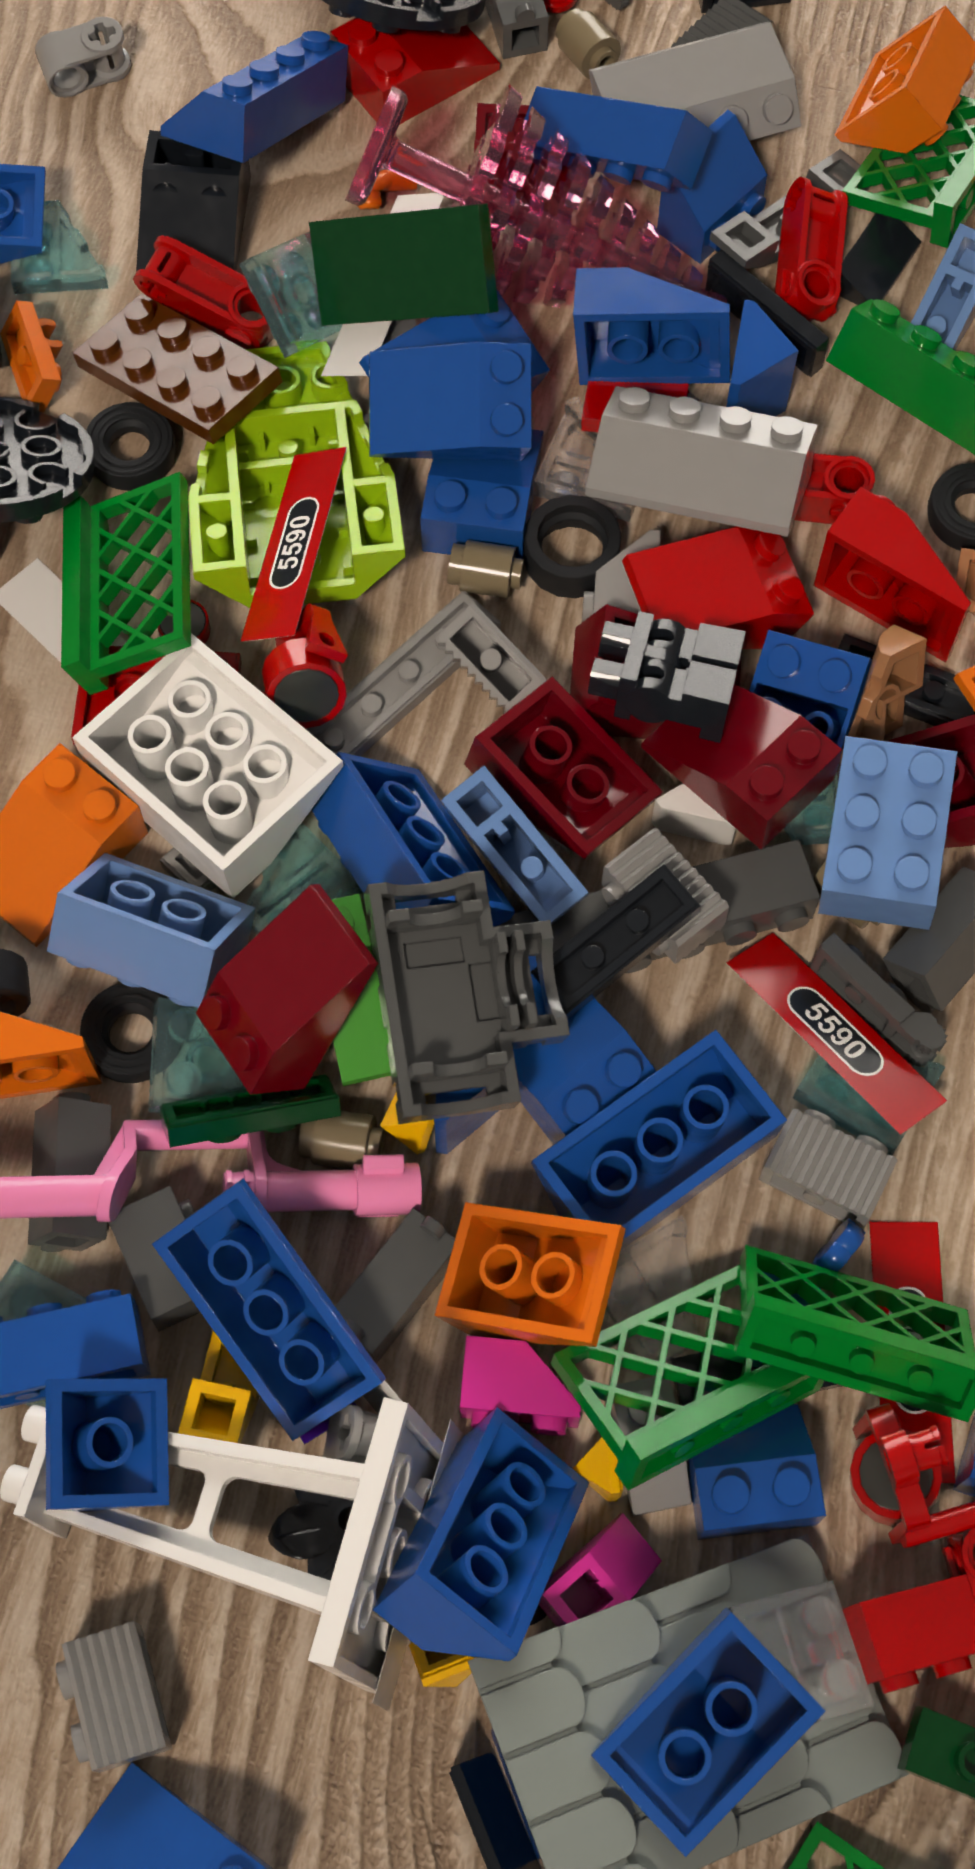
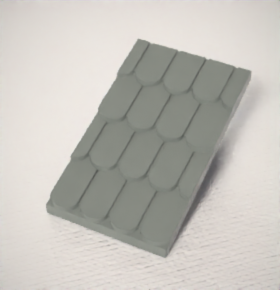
[468,1534,910,1869]

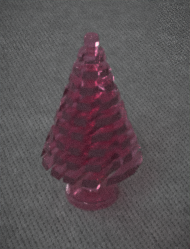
[345,84,727,307]

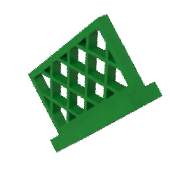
[842,95,975,248]
[61,472,191,695]
[734,1244,975,1422]
[551,1264,824,1491]

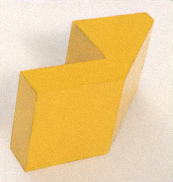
[178,1330,259,1444]

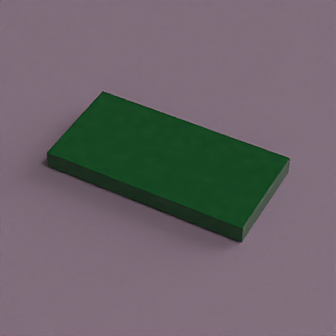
[309,203,499,326]

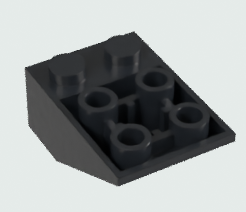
[136,130,251,272]

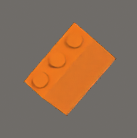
[835,6,975,154]

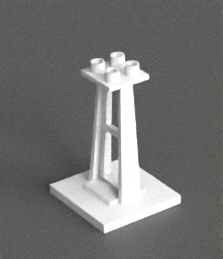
[0,1397,444,1694]

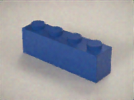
[516,86,713,192]
[0,1289,151,1409]

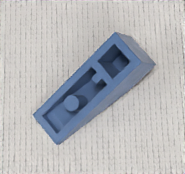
[911,223,975,351]
[441,766,589,925]

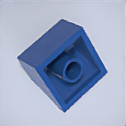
[657,110,767,264]
[686,1404,826,1540]

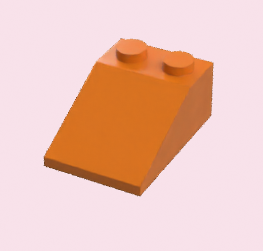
[0,743,148,947]
[0,1011,102,1099]
[434,1202,626,1347]

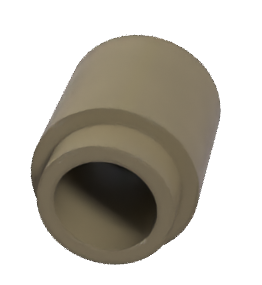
[556,8,621,79]
[447,540,525,599]
[299,1111,386,1170]

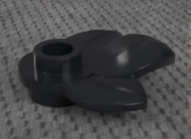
[268,1489,354,1581]

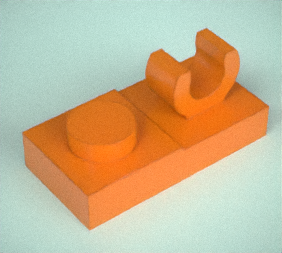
[0,300,63,413]

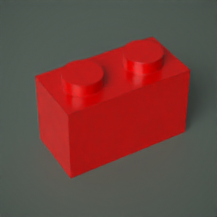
[833,1574,975,1694]

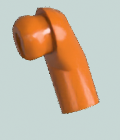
[353,165,417,210]

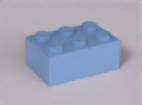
[818,736,957,930]
[47,853,256,1008]

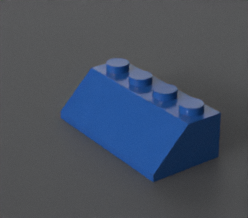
[161,31,348,163]
[311,752,516,927]
[531,1030,787,1250]
[152,1178,386,1441]
[373,1407,589,1661]

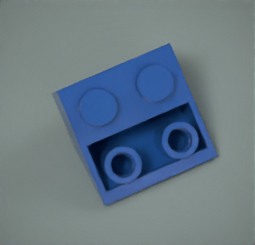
[749,630,872,762]

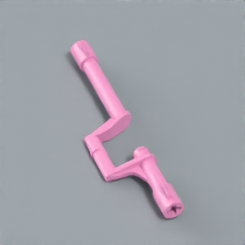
[0,1120,422,1222]

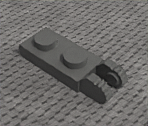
[809,933,948,1068]

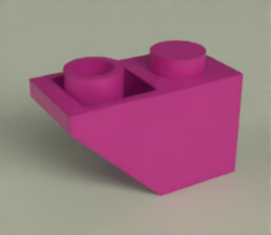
[460,1336,581,1436]
[538,1513,662,1627]

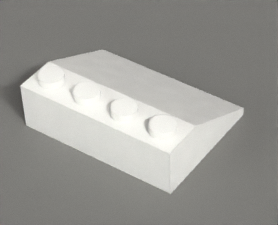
[72,633,344,899]

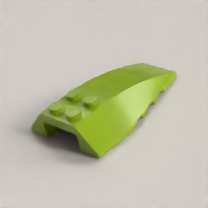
[188,341,406,608]

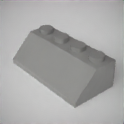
[589,21,801,141]
[585,386,818,537]

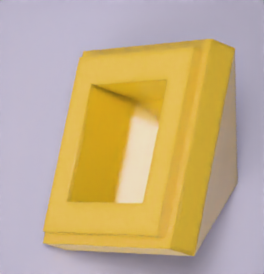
[380,1092,434,1154]
[572,1437,623,1502]
[409,1642,477,1687]

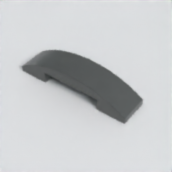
[709,149,869,269]

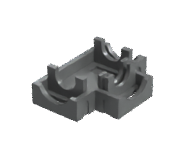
[364,870,570,1124]

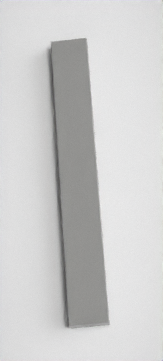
[160,591,501,891]

